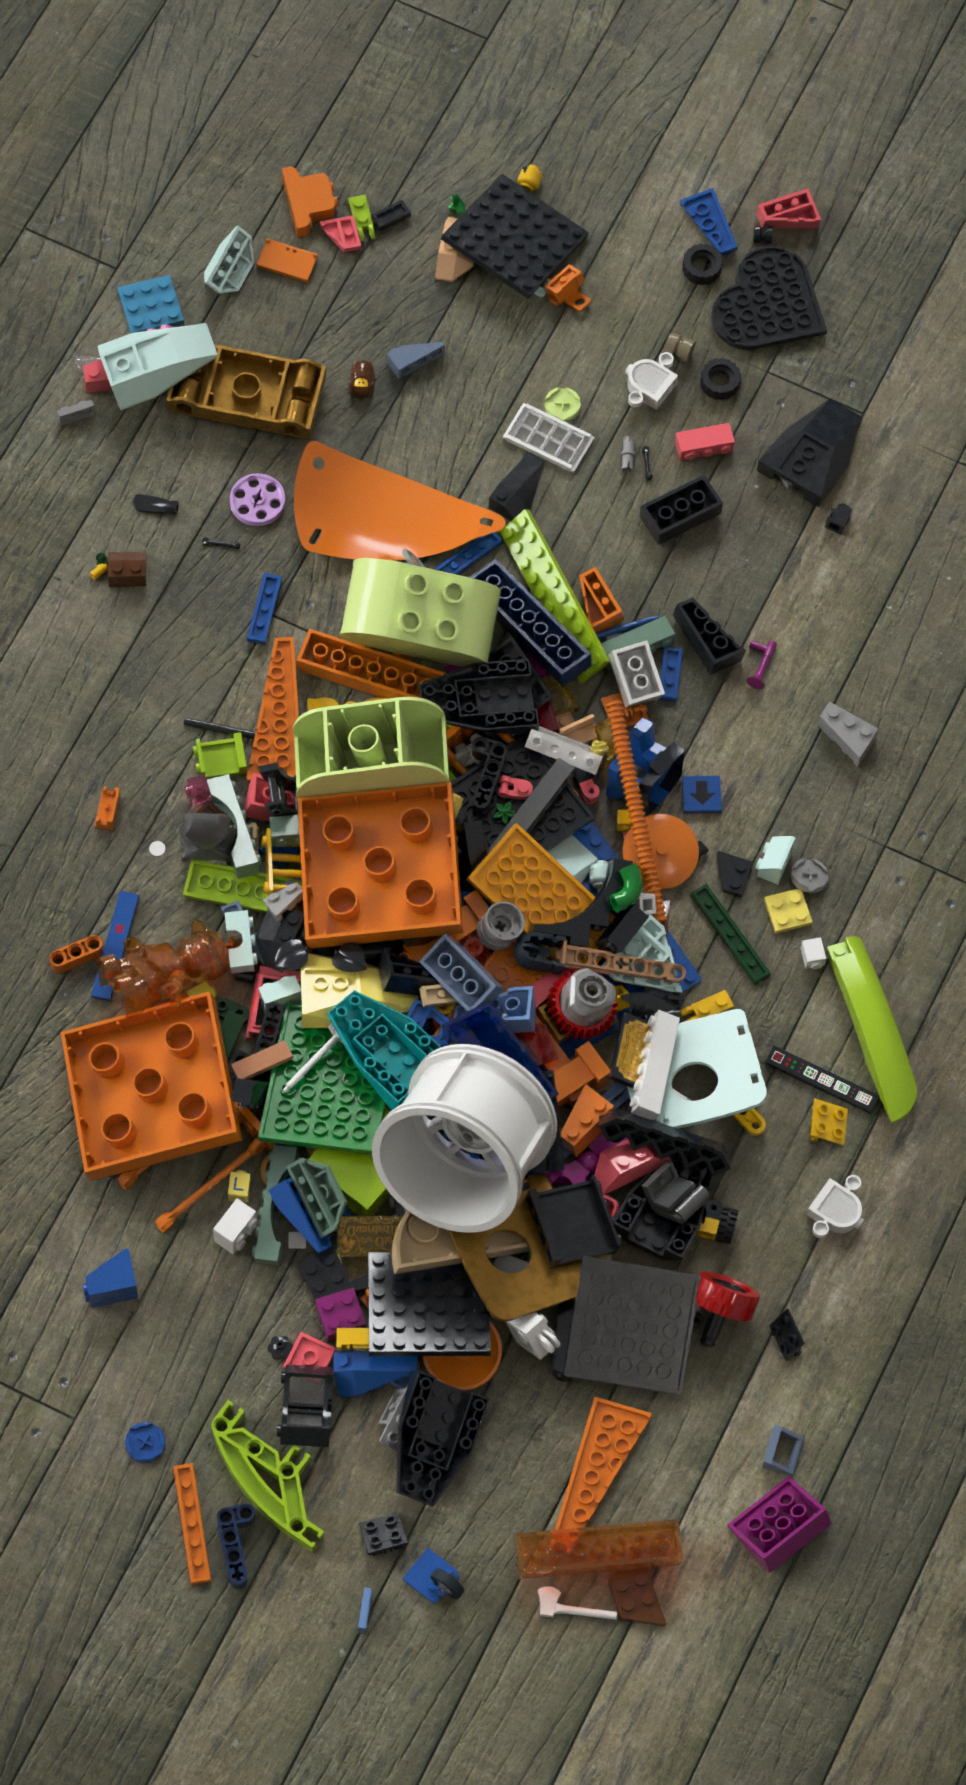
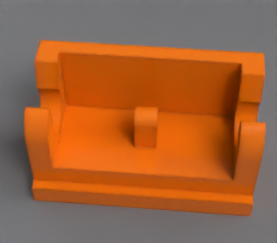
[94,786,121,831]

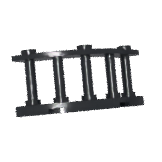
[259,762,298,817]

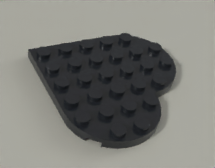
[711,246,827,350]

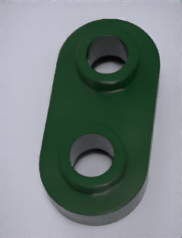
[216,997,249,1025]

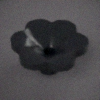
[268,1336,293,1359]

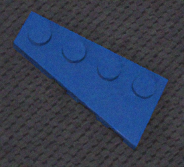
[680,188,738,256]

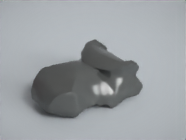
[179,813,237,863]

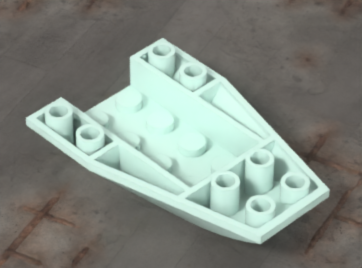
[98,323,218,410]

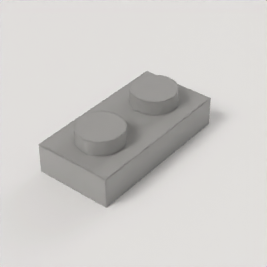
[57,400,95,426]

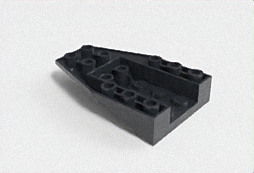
[757,398,861,507]
[419,659,540,735]
[396,1370,490,1507]

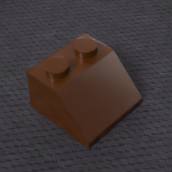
[108,551,146,587]

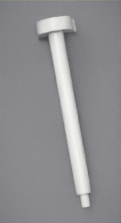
[283,1023,342,1092]

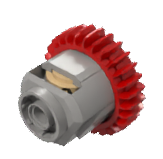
[546,968,618,1040]

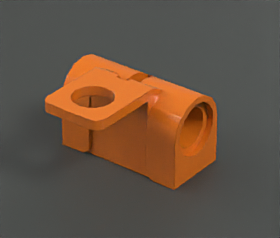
[544,264,592,312]

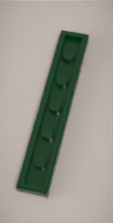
[690,883,771,985]

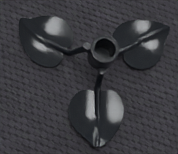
[275,939,367,972]

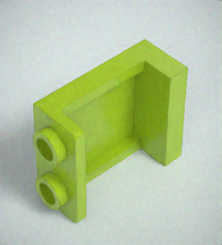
[193,732,247,781]

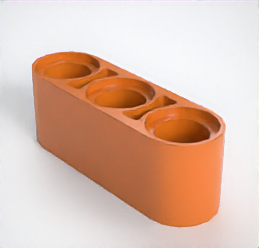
[49,935,103,973]

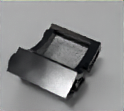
[277,1364,334,1447]

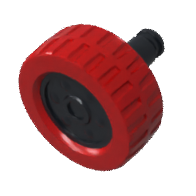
[696,1271,760,1347]

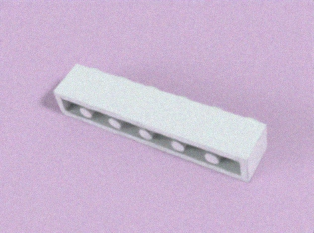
[630,1010,680,1121]

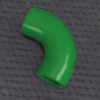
[610,863,643,913]

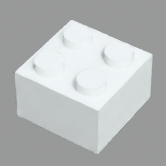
[213,1199,257,1255]

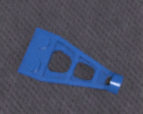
[407,998,481,1047]

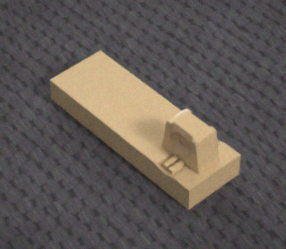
[419,984,459,1008]

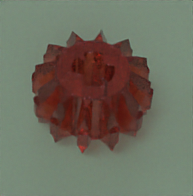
[461,934,490,963]

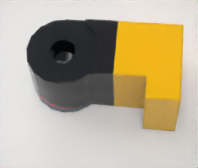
[696,1200,722,1241]

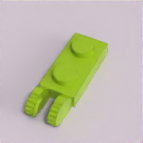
[348,195,375,241]

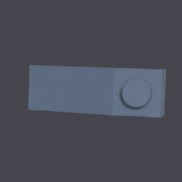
[387,342,445,379]

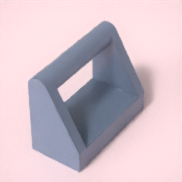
[762,1425,804,1476]

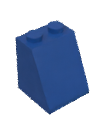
[82,1248,138,1308]

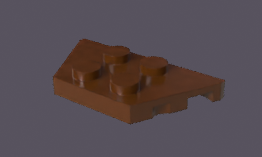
[608,1550,666,1627]

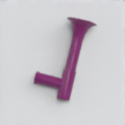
[746,640,777,689]

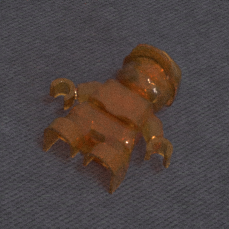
[97,919,230,1018]

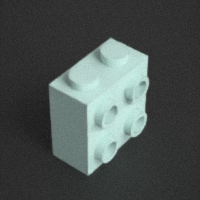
[259,975,302,1020]

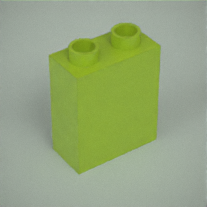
[308,1104,392,1222]

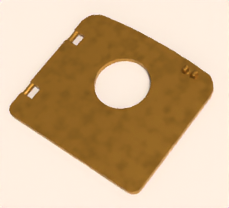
[448,1174,581,1322]

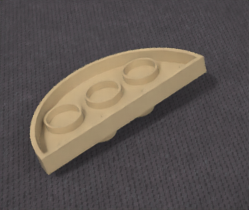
[392,1210,530,1274]

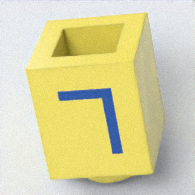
[228,1170,251,1202]

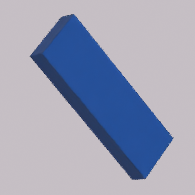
[658,647,683,702]

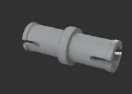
[621,436,635,474]

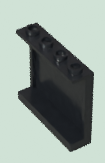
[525,1175,622,1269]

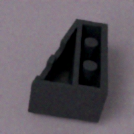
[377,947,440,996]

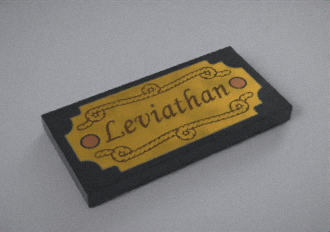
[608,1012,649,1088]

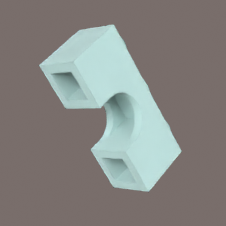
[225,910,258,974]

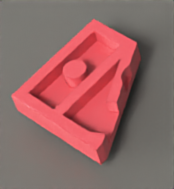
[320,215,361,252]

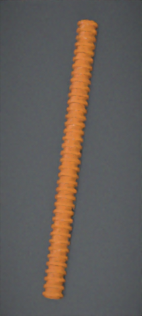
[605,701,667,923]

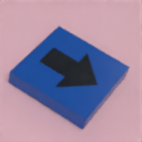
[682,776,722,813]

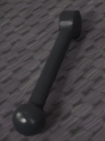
[642,446,653,480]
[202,537,240,549]

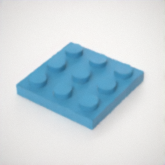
[117,275,184,333]

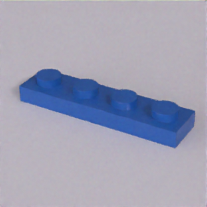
[247,573,282,645]

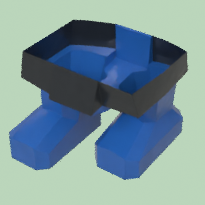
[606,718,685,816]

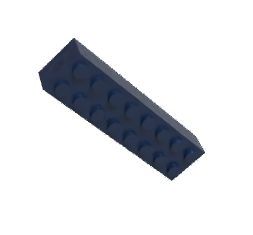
[469,559,592,687]

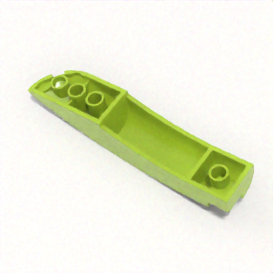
[826,936,917,1124]

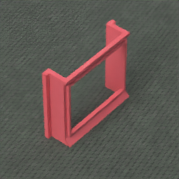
[246,966,300,1040]

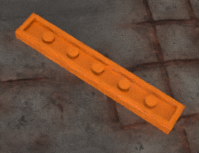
[173,1463,211,1586]

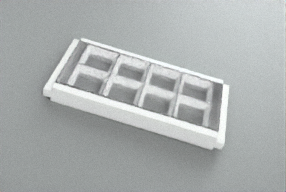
[503,403,594,473]

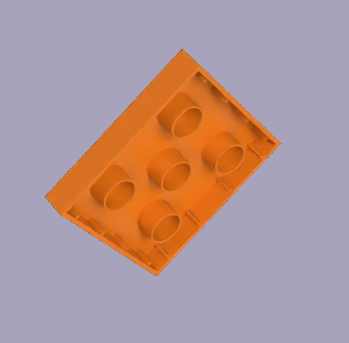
[298,782,463,949]
[61,991,242,1181]

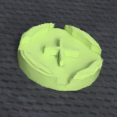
[544,387,581,422]

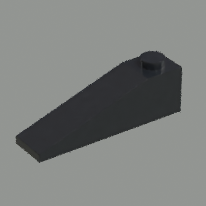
[488,452,544,521]

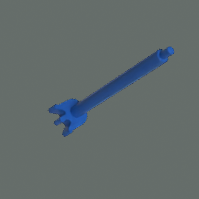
[595,616,659,639]

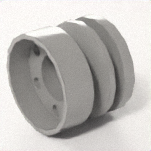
[476,902,525,950]

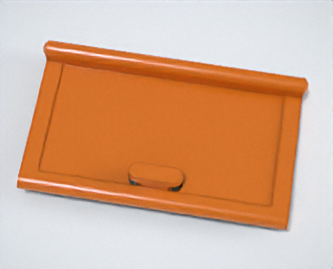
[256,238,318,283]

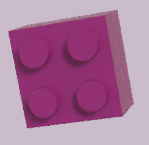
[315,1288,366,1343]

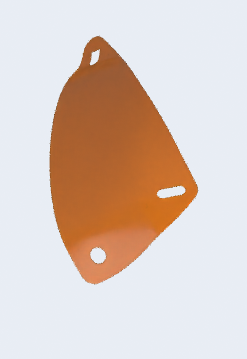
[294,441,506,560]

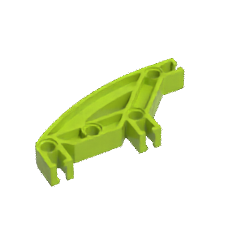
[212,1400,324,1553]

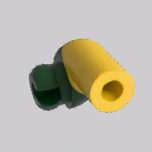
[89,553,108,580]

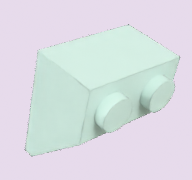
[755,836,795,885]

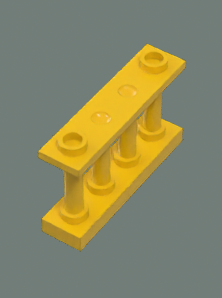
[261,828,302,897]

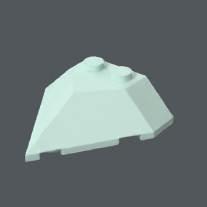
[601,914,683,994]

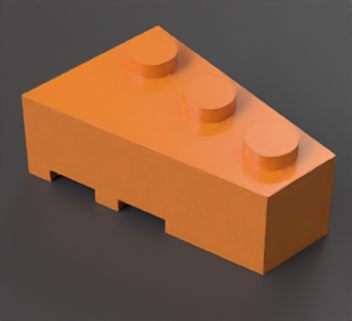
[579,567,624,633]
[561,1084,615,1157]

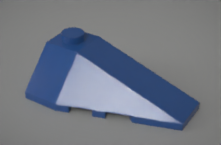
[269,1178,332,1253]
[334,1351,418,1398]

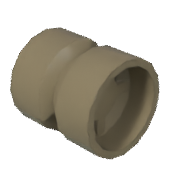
[663,332,696,363]

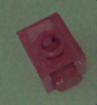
[184,774,211,805]

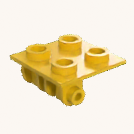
[809,1098,848,1146]

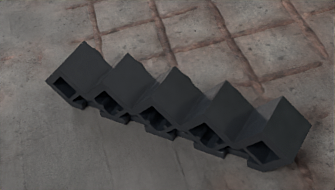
[599,1109,731,1177]

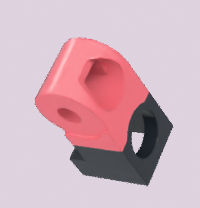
[573,768,600,804]

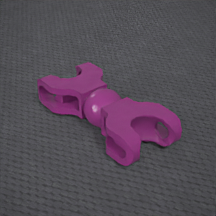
[546,1133,627,1187]

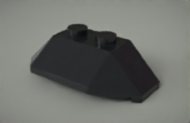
[255,900,305,973]

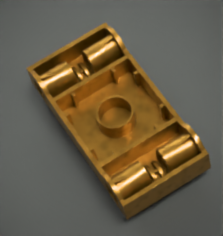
[166,344,326,440]

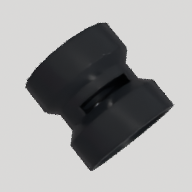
[753,225,773,244]

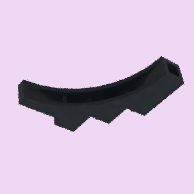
[528,858,633,948]

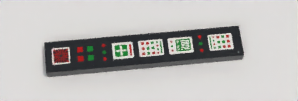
[765,1046,879,1114]

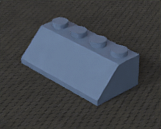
[419,933,505,1015]

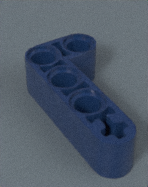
[217,1504,255,1589]

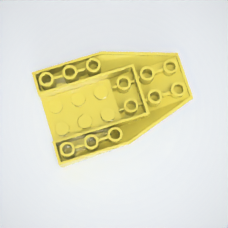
[300,953,418,1028]

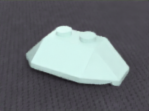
[204,226,254,294]

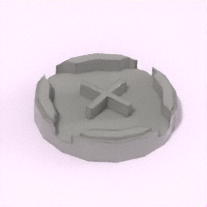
[790,858,829,893]

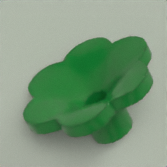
[448,194,465,215]

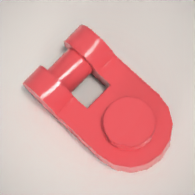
[497,775,533,800]

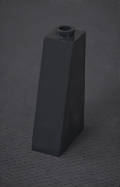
[457,817,487,892]
[552,1301,575,1382]

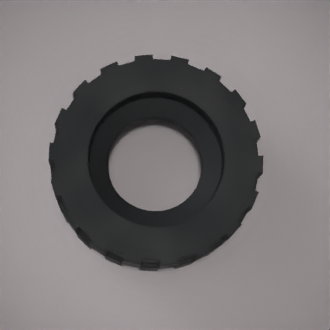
[682,243,723,285]
[700,358,741,400]

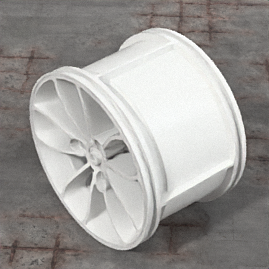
[372,1044,557,1233]

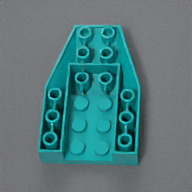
[327,990,442,1110]

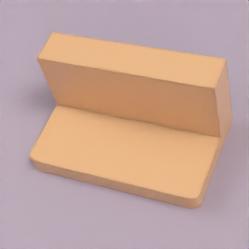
[559,714,601,745]

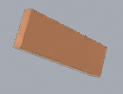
[231,1040,293,1079]

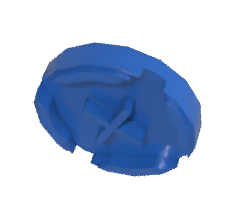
[125,1422,165,1463]

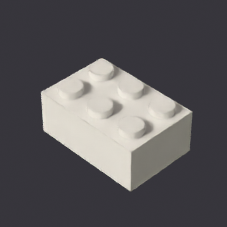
[608,640,665,708]

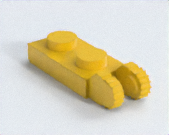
[680,990,734,1022]

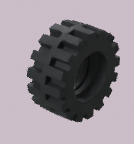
[715,1206,739,1244]

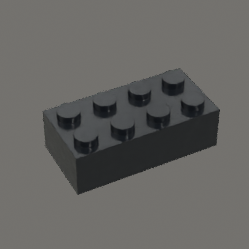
[639,475,723,545]

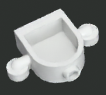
[625,352,678,410]
[807,1175,864,1238]

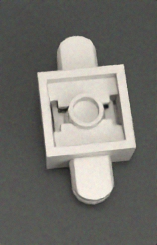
[505,1312,561,1360]

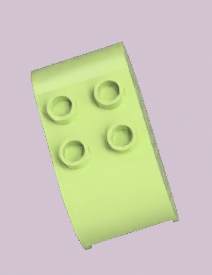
[339,558,501,667]
[293,697,449,802]

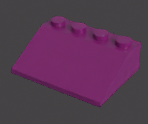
[727,1477,832,1573]

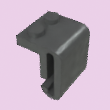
[641,1160,710,1224]

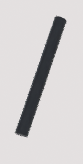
[184,717,256,739]

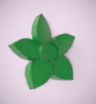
[493,802,516,825]

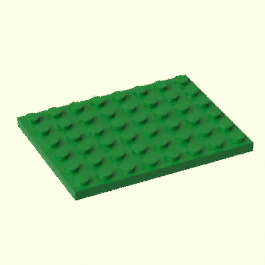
[258,1002,386,1155]

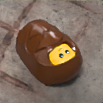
[348,360,375,397]

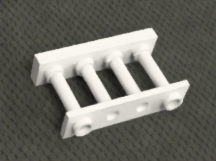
[525,726,603,775]

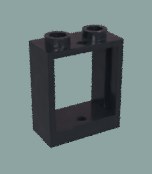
[594,904,649,954]

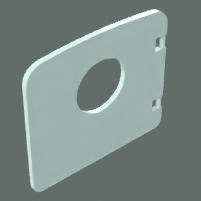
[627,1009,767,1128]

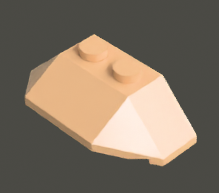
[435,217,474,282]

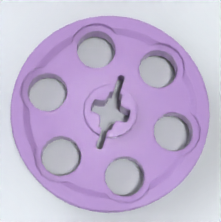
[230,473,285,526]

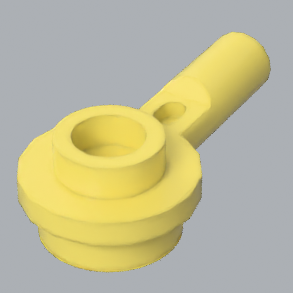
[590,739,609,756]

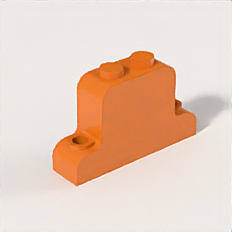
[282,167,338,238]

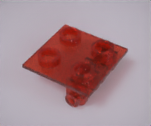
[509,1022,559,1069]

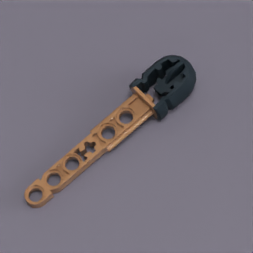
[513,932,686,983]

